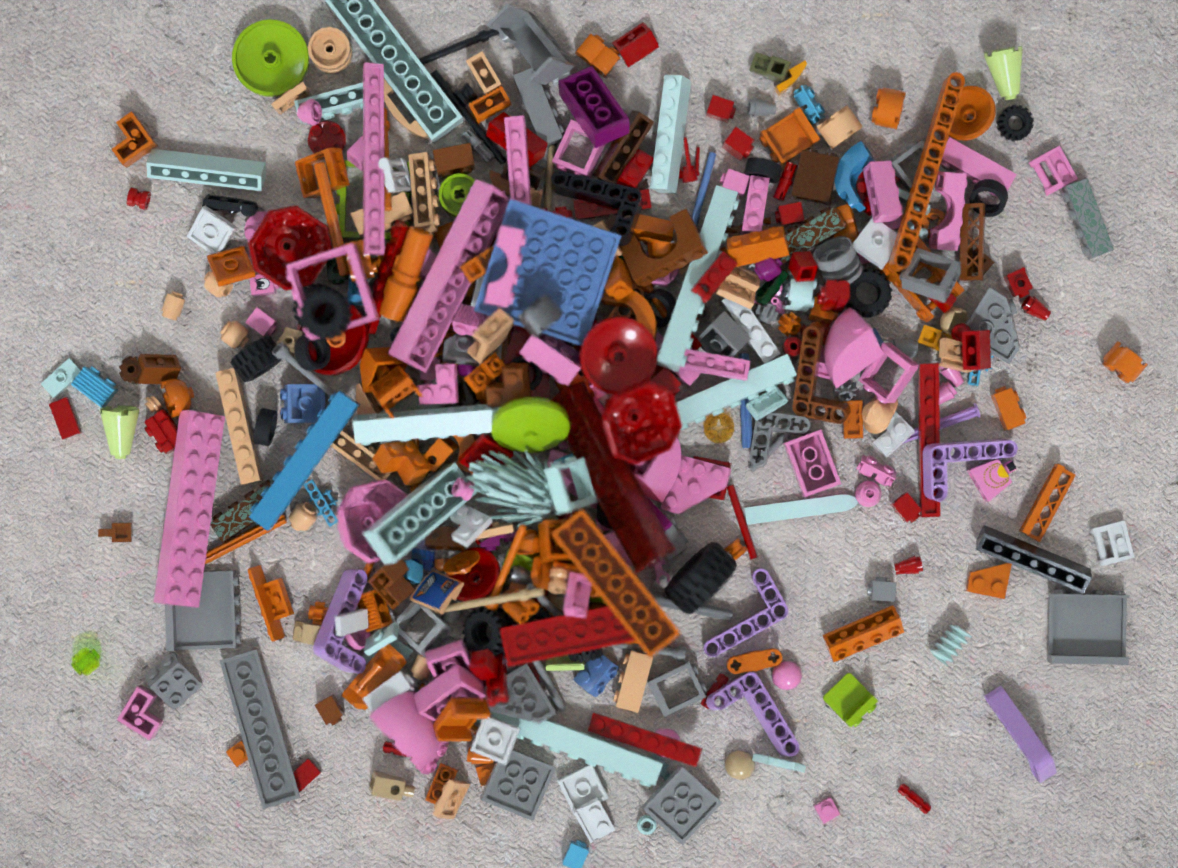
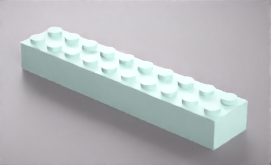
[324,0,464,144]

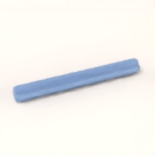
[738,353,752,448]

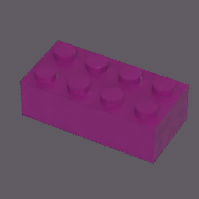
[558,66,629,148]

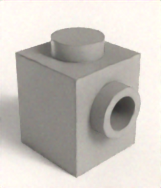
[867,577,896,602]

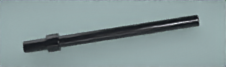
[419,29,500,65]
[431,70,507,165]

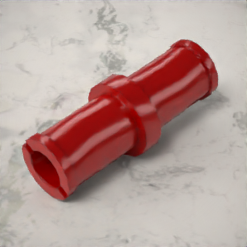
[773,161,798,202]

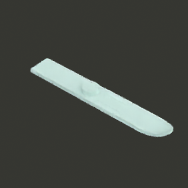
[744,495,858,525]

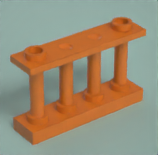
[878,237,965,323]

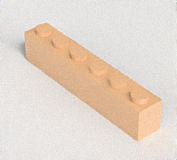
[215,368,263,485]

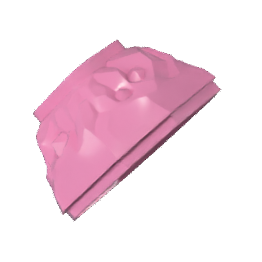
[336,479,407,563]

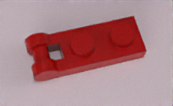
[690,251,738,303]
[486,653,510,707]

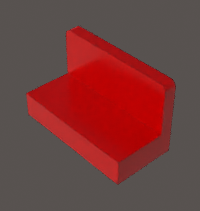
[612,22,659,67]

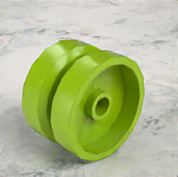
[439,174,475,218]

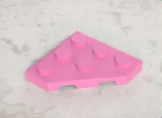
[660,455,732,514]

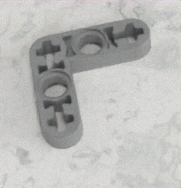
[750,413,812,468]

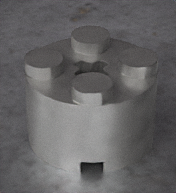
[517,293,564,338]

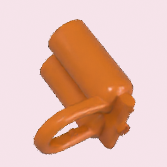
[501,589,539,624]

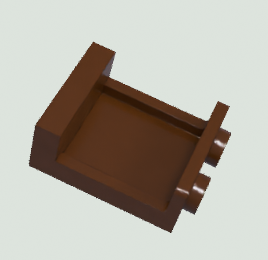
[791,148,840,206]

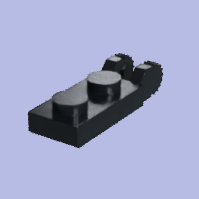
[202,194,259,217]

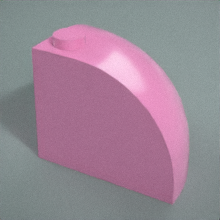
[824,307,884,388]
[600,438,681,503]
[369,691,440,769]

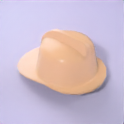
[862,391,898,434]

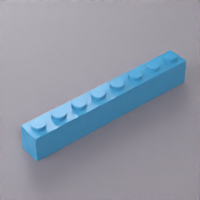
[249,391,361,531]

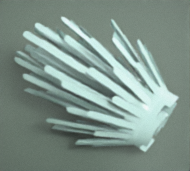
[466,450,568,528]

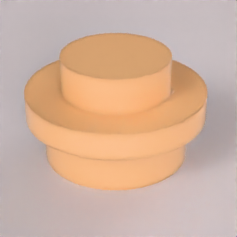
[145,395,162,413]

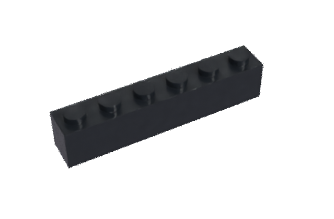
[976,525,1092,594]

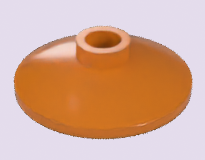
[444,550,480,574]

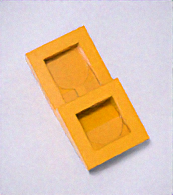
[774,61,807,96]
[918,325,953,351]

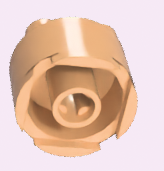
[817,105,863,149]

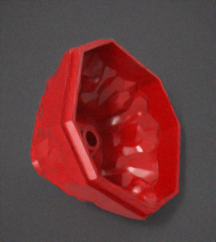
[248,205,333,291]
[602,380,682,465]

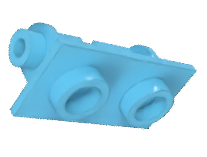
[793,85,826,125]

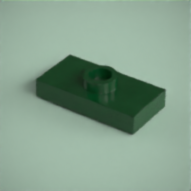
[755,270,789,305]

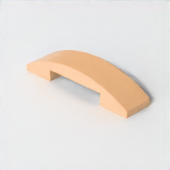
[384,79,429,140]

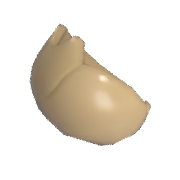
[940,307,967,335]
[725,750,756,780]

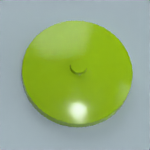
[232,19,309,97]
[491,398,569,453]

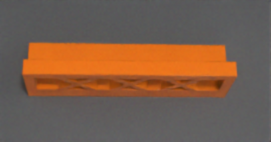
[1019,464,1076,542]

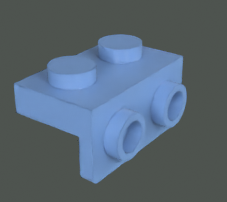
[573,654,619,697]

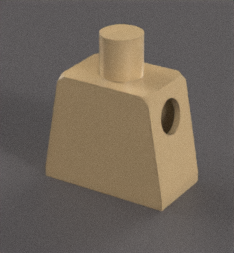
[369,770,415,801]

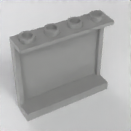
[165,571,242,651]
[1047,589,1130,665]

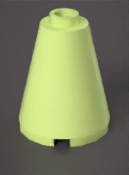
[984,46,1023,100]
[100,405,139,459]

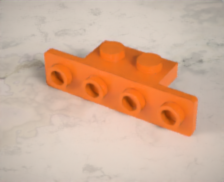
[247,565,294,642]

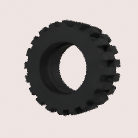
[665,542,737,614]

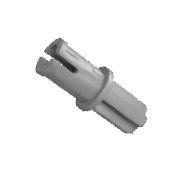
[462,128,494,163]

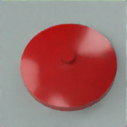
[296,303,369,376]
[579,317,658,395]

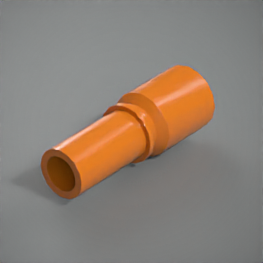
[379,226,433,322]

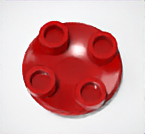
[308,121,346,153]

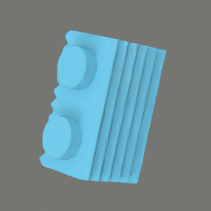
[71,366,118,408]

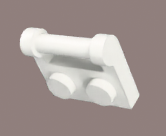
[378,158,411,193]
[1090,520,1135,566]

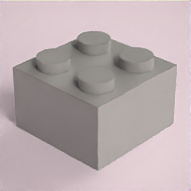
[697,311,751,357]

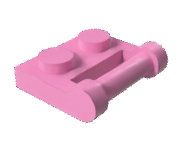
[1029,146,1078,196]

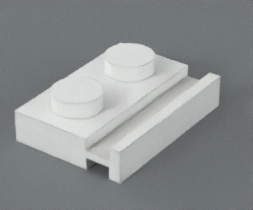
[573,797,615,843]

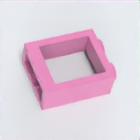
[552,120,606,178]
[858,343,920,404]

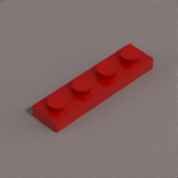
[573,189,652,220]

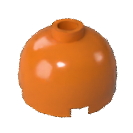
[161,378,194,418]

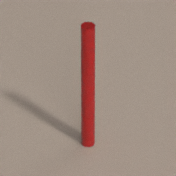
[727,485,757,560]

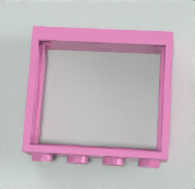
[286,243,379,341]

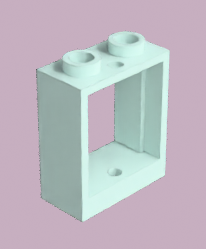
[544,456,597,515]

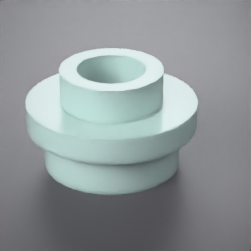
[637,815,656,835]

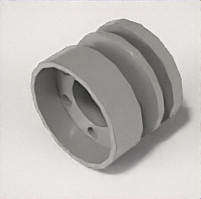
[813,236,863,283]

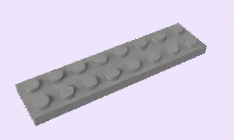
[219,649,300,809]

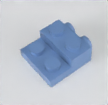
[280,384,325,423]

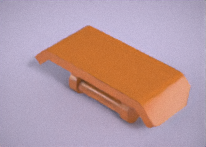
[531,556,601,598]
[342,644,407,710]

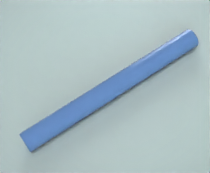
[692,152,716,227]

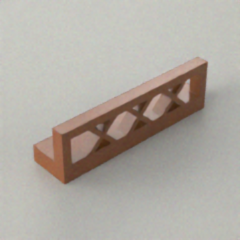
[959,203,985,283]

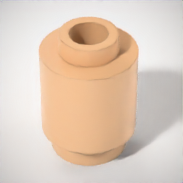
[161,291,185,321]
[410,654,431,680]

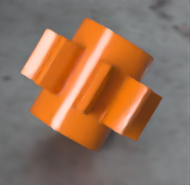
[778,312,802,337]
[308,601,329,625]

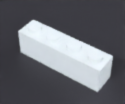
[720,298,781,365]

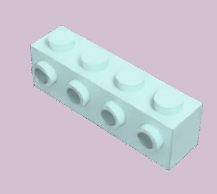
[294,82,363,125]

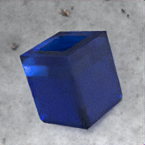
[411,547,436,571]

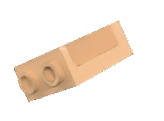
[467,308,514,364]

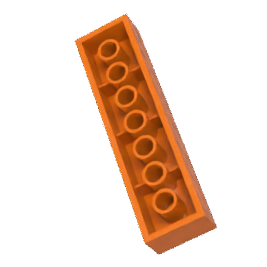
[552,509,681,658]

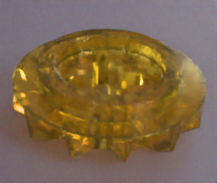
[704,413,734,443]

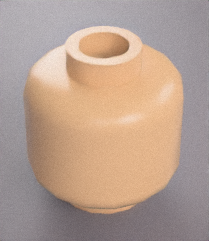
[204,271,233,298]
[220,320,249,349]
[289,502,317,531]

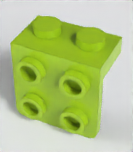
[823,673,878,728]

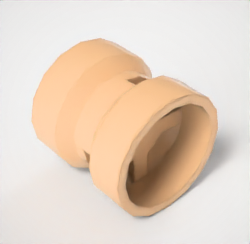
[548,568,569,594]

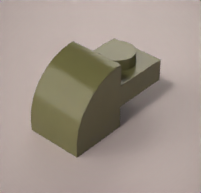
[749,52,791,82]

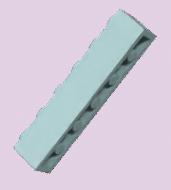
[650,75,691,194]
[146,149,266,191]

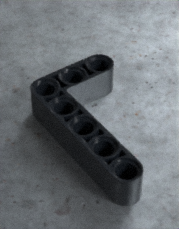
[551,171,643,246]

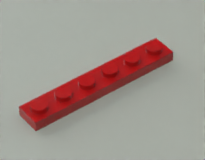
[364,220,409,335]
[588,713,703,767]

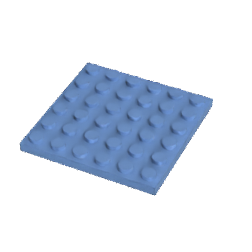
[474,199,621,346]

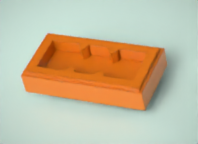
[843,400,863,439]

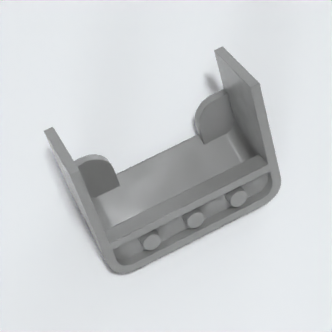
[487,3,575,85]

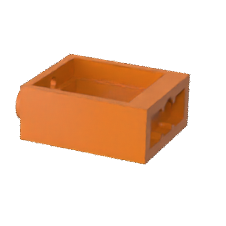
[295,148,350,198]

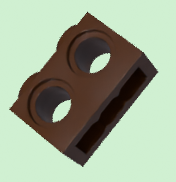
[425,526,466,552]

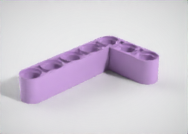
[923,438,1018,502]
[703,568,789,657]
[313,569,367,674]
[706,672,799,757]
[984,685,1056,783]

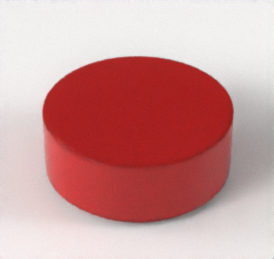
[951,323,971,342]

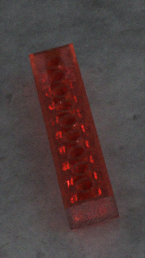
[550,382,675,573]

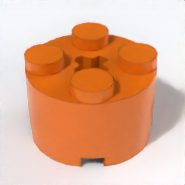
[872,87,906,130]
[1102,341,1148,384]

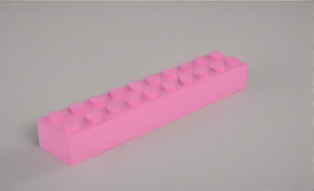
[388,180,510,373]
[154,410,225,608]

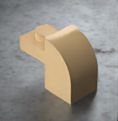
[293,621,321,645]

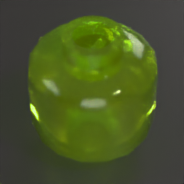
[71,647,100,676]

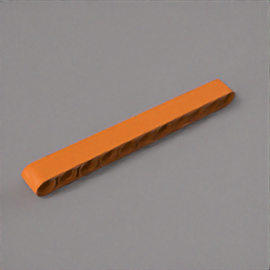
[889,72,965,272]

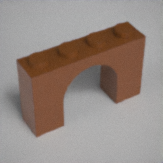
[619,208,708,288]

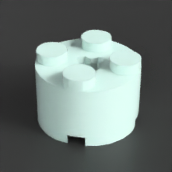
[781,271,817,312]

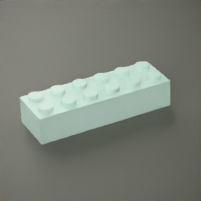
[363,462,477,564]

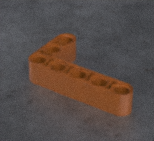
[792,322,851,424]

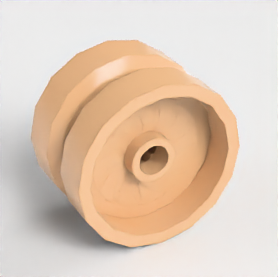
[308,27,353,74]

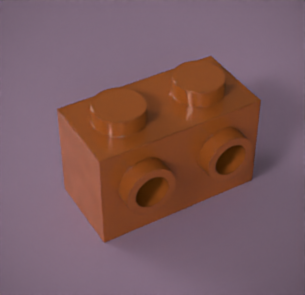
[433,143,476,178]

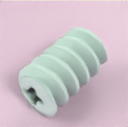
[930,624,972,667]

